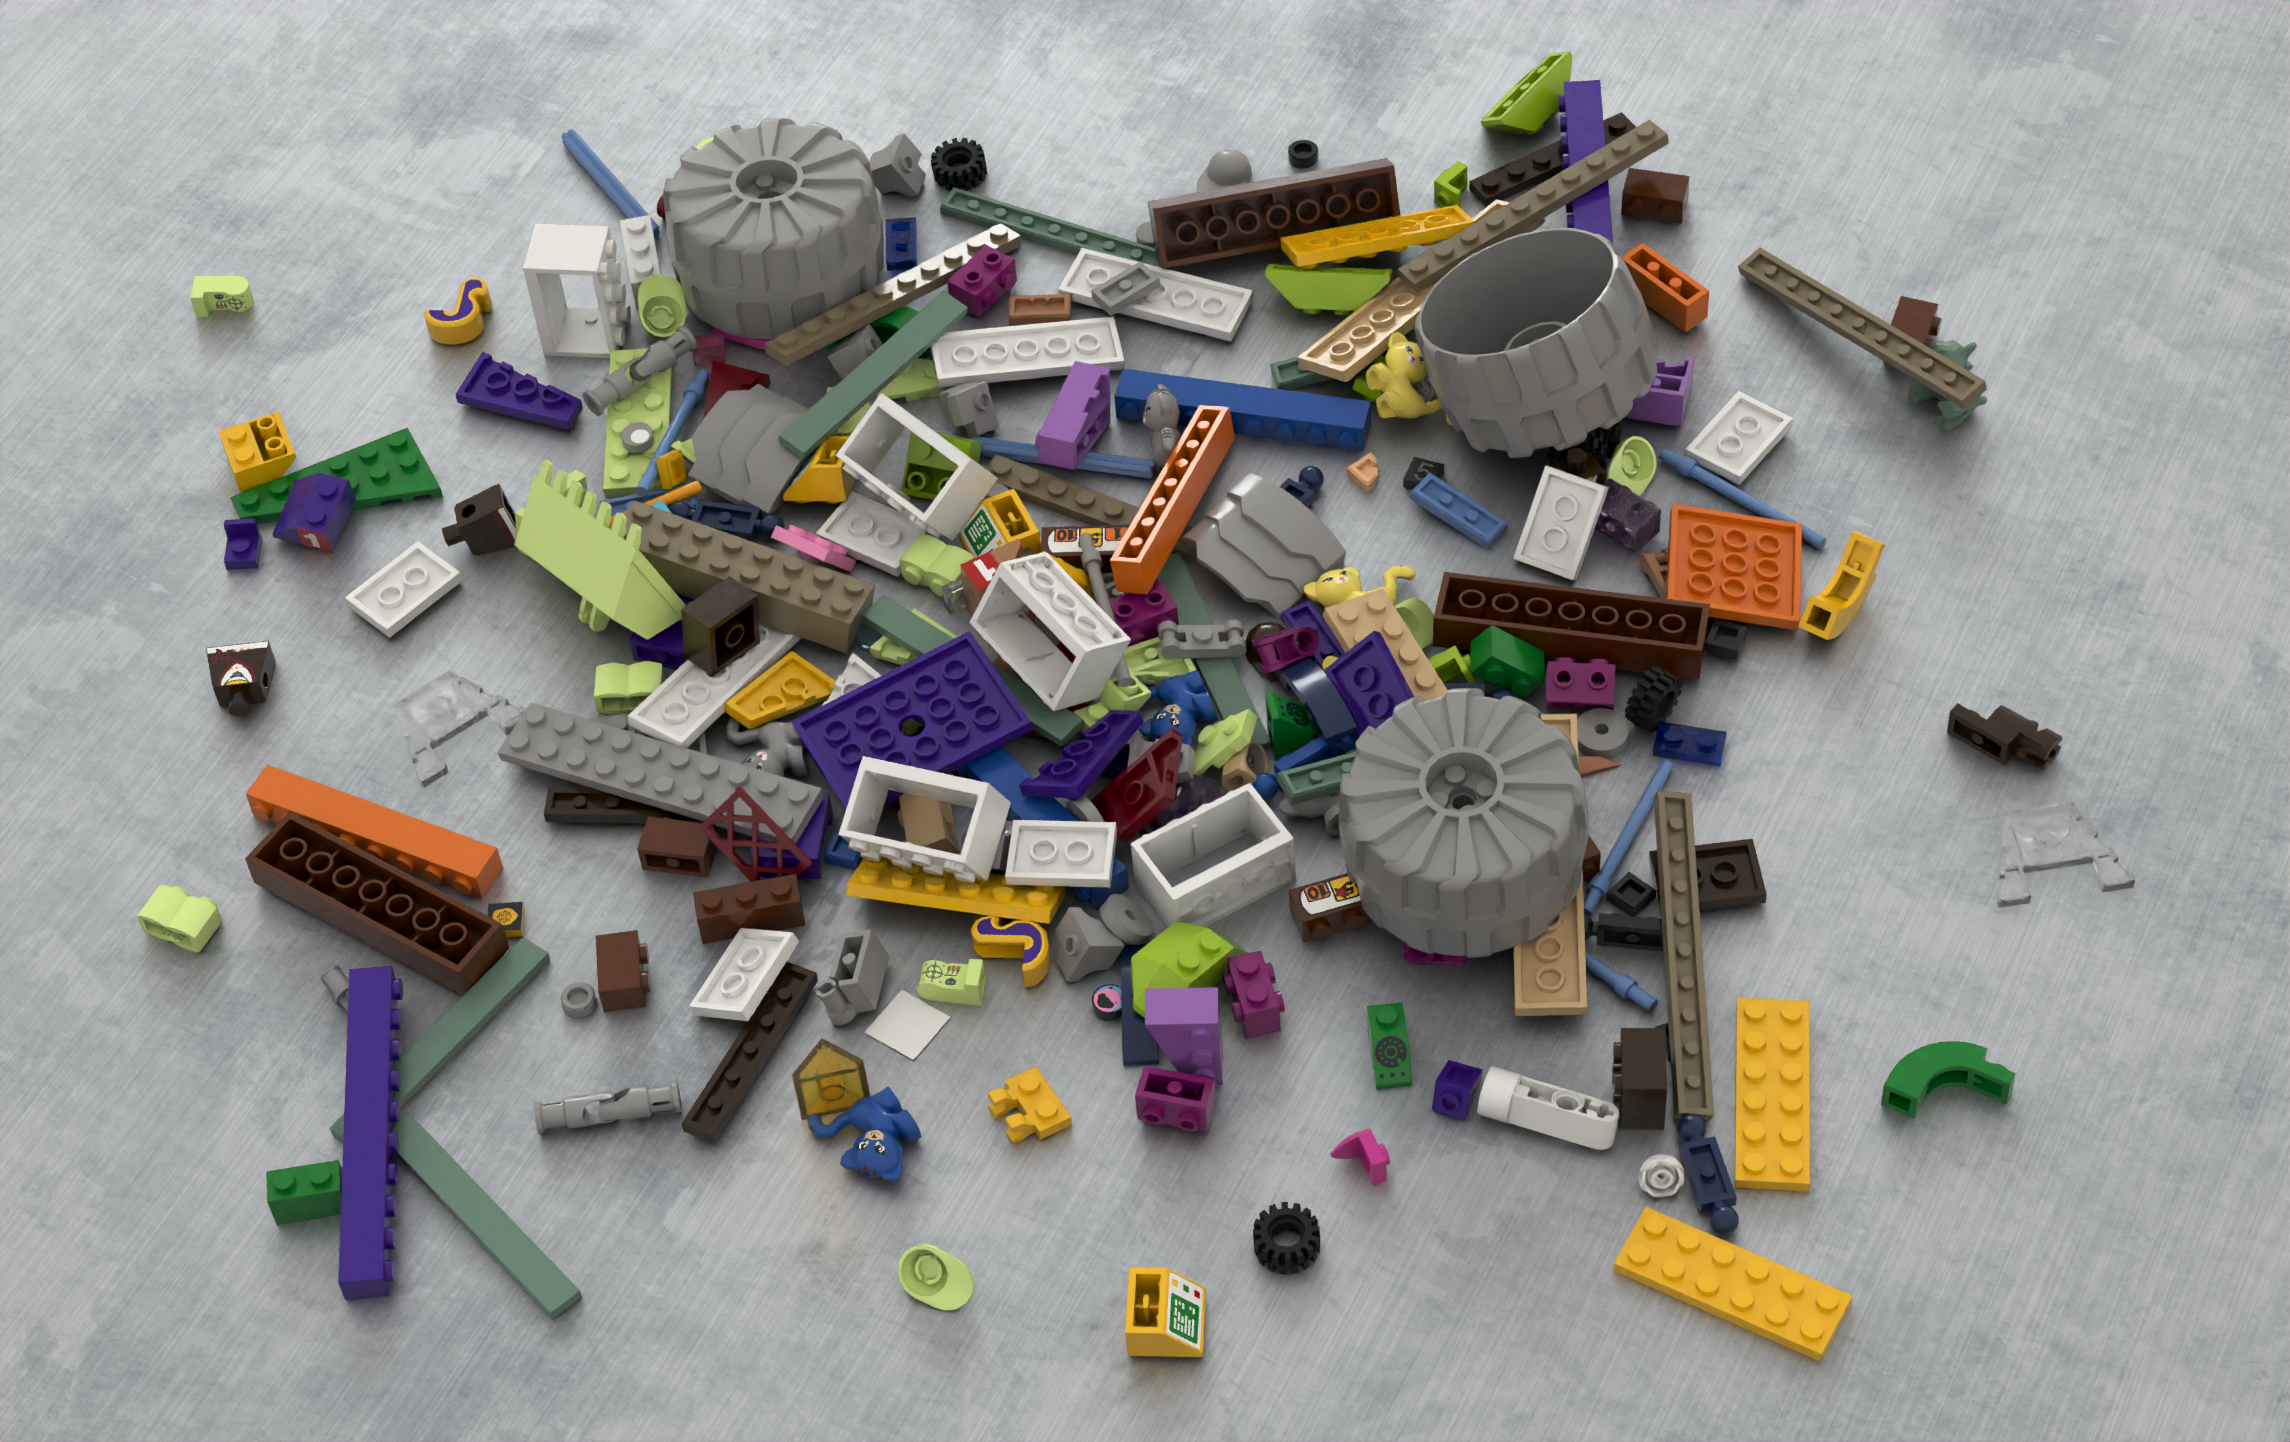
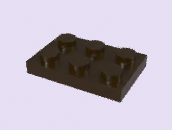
[1649,839,1767,911]

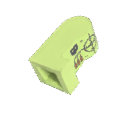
[190,276,254,317]
[917,959,987,1006]

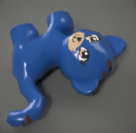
[1138,670,1218,747]
[807,1086,922,1182]

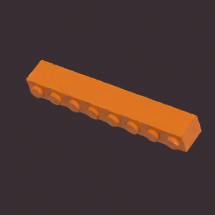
[1110,405,1235,594]
[246,764,503,898]

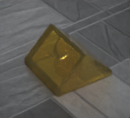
[792,1038,870,1120]

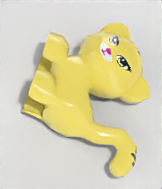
[1366,332,1453,426]
[1303,566,1416,608]

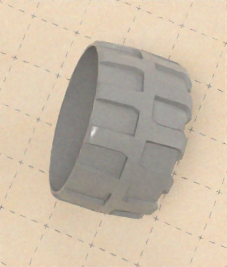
[663,118,884,339]
[1415,228,1659,458]
[1339,688,1589,958]

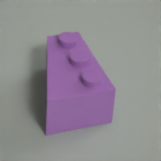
[1624,357,1695,426]
[1035,361,1111,470]

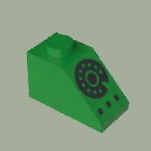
[1265,692,1319,761]
[1367,1002,1412,1089]

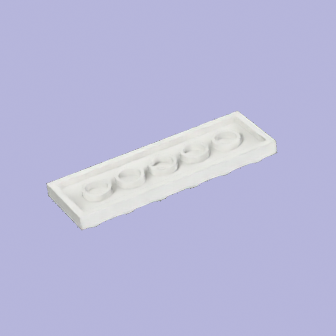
[1058,248,1253,342]
[930,316,1124,388]
[628,623,801,748]

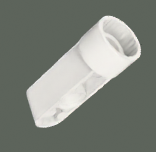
[1477,1066,1619,1150]

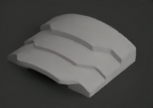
[688,384,838,519]
[1182,473,1346,620]

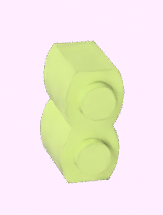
[899,534,975,598]
[594,661,665,715]
[137,885,222,952]

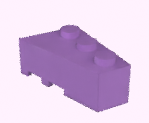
[1145,987,1223,1085]

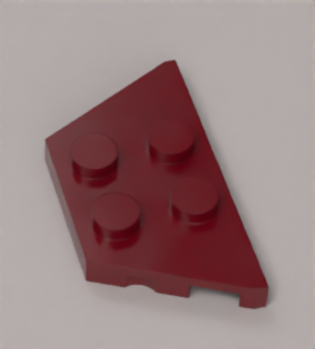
[1091,728,1183,843]

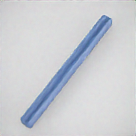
[561,129,660,237]
[971,436,1155,479]

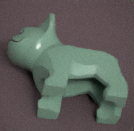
[1908,340,1987,432]

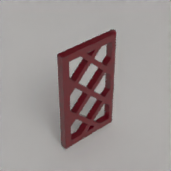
[699,786,813,882]

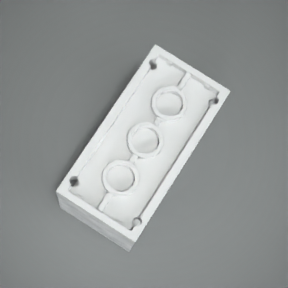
[523,224,631,358]
[836,393,998,541]
[969,552,1131,711]
[838,756,1011,883]
[1131,783,1296,928]

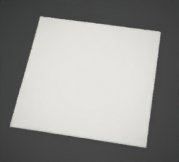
[865,990,951,1060]

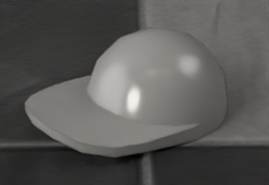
[1197,149,1252,192]

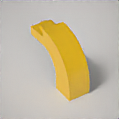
[1798,531,1886,640]

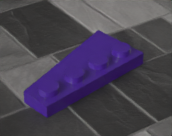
[455,351,583,430]
[1019,710,1144,800]

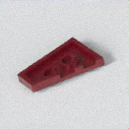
[703,361,770,419]

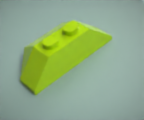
[1480,51,1572,135]
[1265,264,1392,315]
[1131,921,1248,1018]

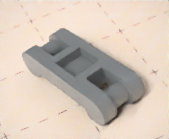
[1157,620,1247,659]

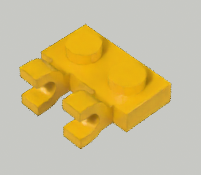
[988,1066,1072,1145]

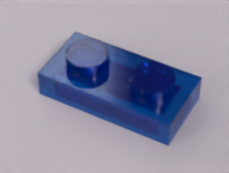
[886,217,918,271]
[1653,721,1727,766]

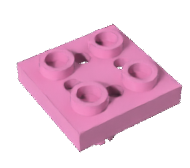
[771,524,857,572]

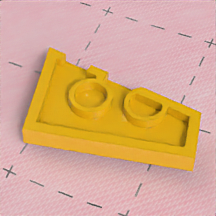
[725,651,836,729]

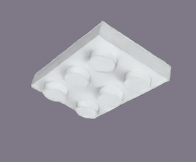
[1685,391,1793,485]
[1513,465,1609,581]
[816,491,932,577]
[345,541,463,638]
[1005,820,1117,888]
[689,928,799,1021]

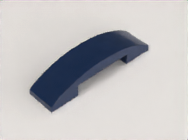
[1274,657,1358,744]
[1121,944,1159,1066]

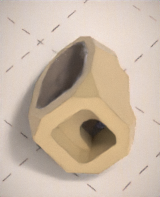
[1222,740,1268,792]

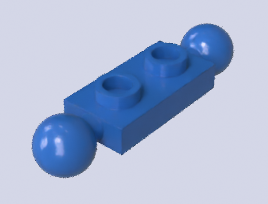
[1251,732,1359,800]

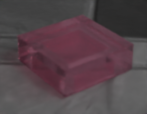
[693,333,726,365]

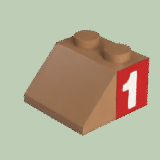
[960,539,1023,616]

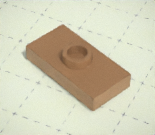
[1008,294,1072,326]

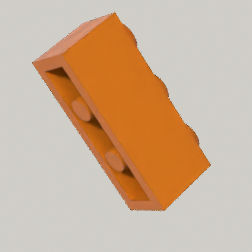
[1621,242,1709,333]

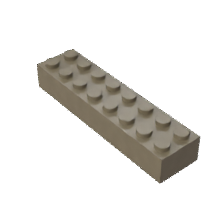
[624,500,875,653]

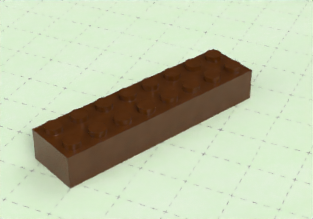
[1147,158,1400,269]
[1433,572,1710,680]
[245,811,509,995]

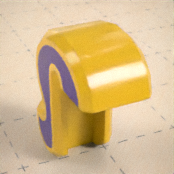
[424,278,492,345]
[971,916,1051,987]

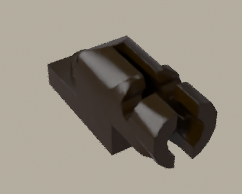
[1947,703,2063,768]

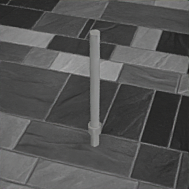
[1079,533,1132,687]

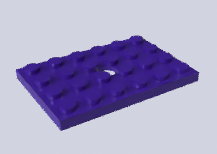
[792,631,1033,811]

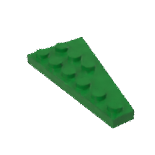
[230,427,443,524]

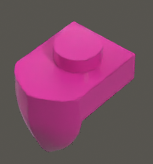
[1330,1128,1390,1185]

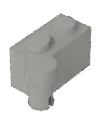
[816,929,889,1025]

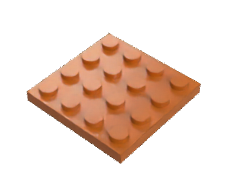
[1666,504,1802,630]

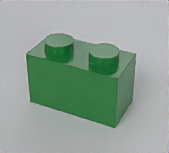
[1470,625,1545,699]
[266,1160,342,1225]

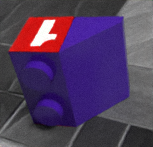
[272,472,356,553]

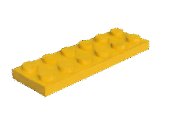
[1280,205,1475,269]
[846,858,1066,924]
[1734,998,1810,1192]
[1613,1207,1852,1362]

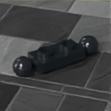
[1584,913,1664,952]

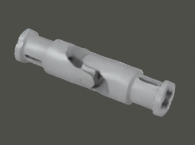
[583,326,697,416]
[534,1080,682,1134]

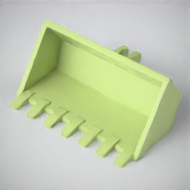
[514,459,686,640]

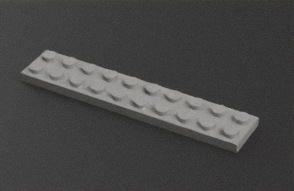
[498,702,824,844]

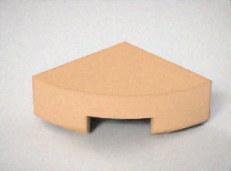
[1346,452,1379,493]

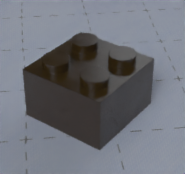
[681,576,760,677]
[1612,1028,1667,1130]

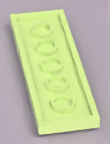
[603,348,673,498]

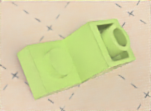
[1074,673,1151,732]

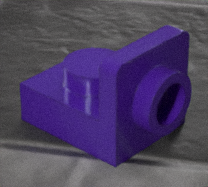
[224,518,263,570]
[1432,1060,1483,1120]

